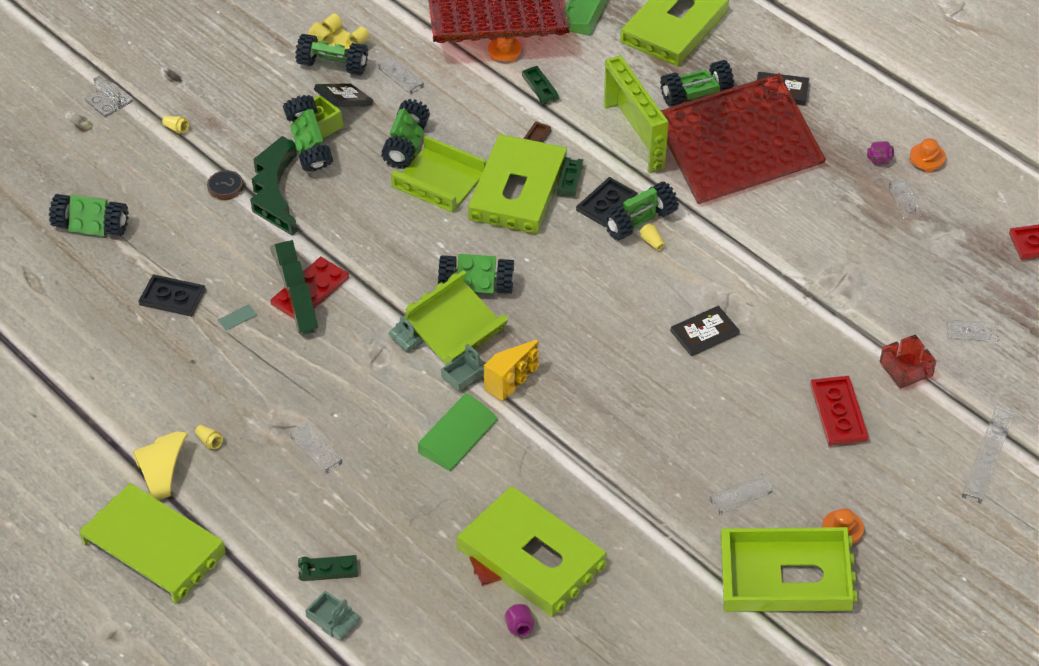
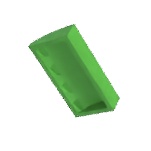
[557,0,608,35]
[418,393,498,472]

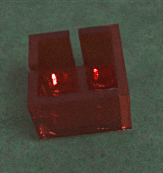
[879,334,937,389]

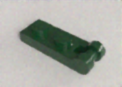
[522,66,559,105]
[557,157,584,197]
[298,555,358,581]

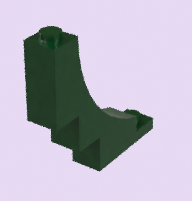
[250,136,297,236]
[270,240,318,335]

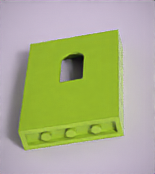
[620,0,729,67]
[468,134,567,234]
[457,486,607,617]
[721,527,857,612]

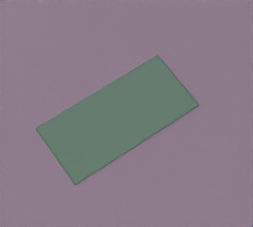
[218,304,257,330]

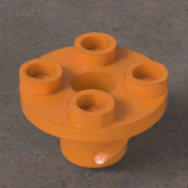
[488,31,522,63]
[909,138,946,173]
[822,508,864,545]

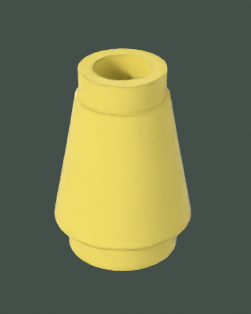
[162,116,189,134]
[640,223,665,251]
[195,425,223,449]

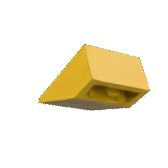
[484,340,539,401]

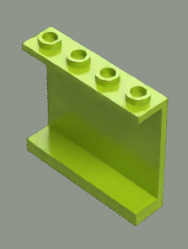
[391,135,486,213]
[404,270,508,365]

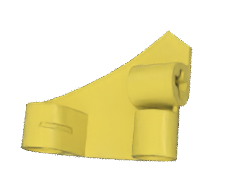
[308,13,370,50]
[133,431,188,500]

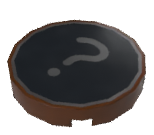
[207,170,243,200]

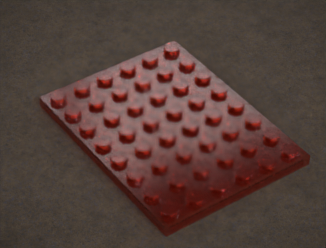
[428,0,570,43]
[660,73,826,204]

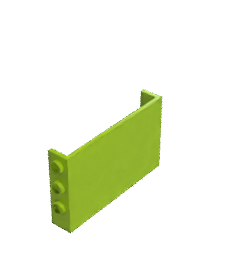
[603,55,668,173]
[79,483,226,604]

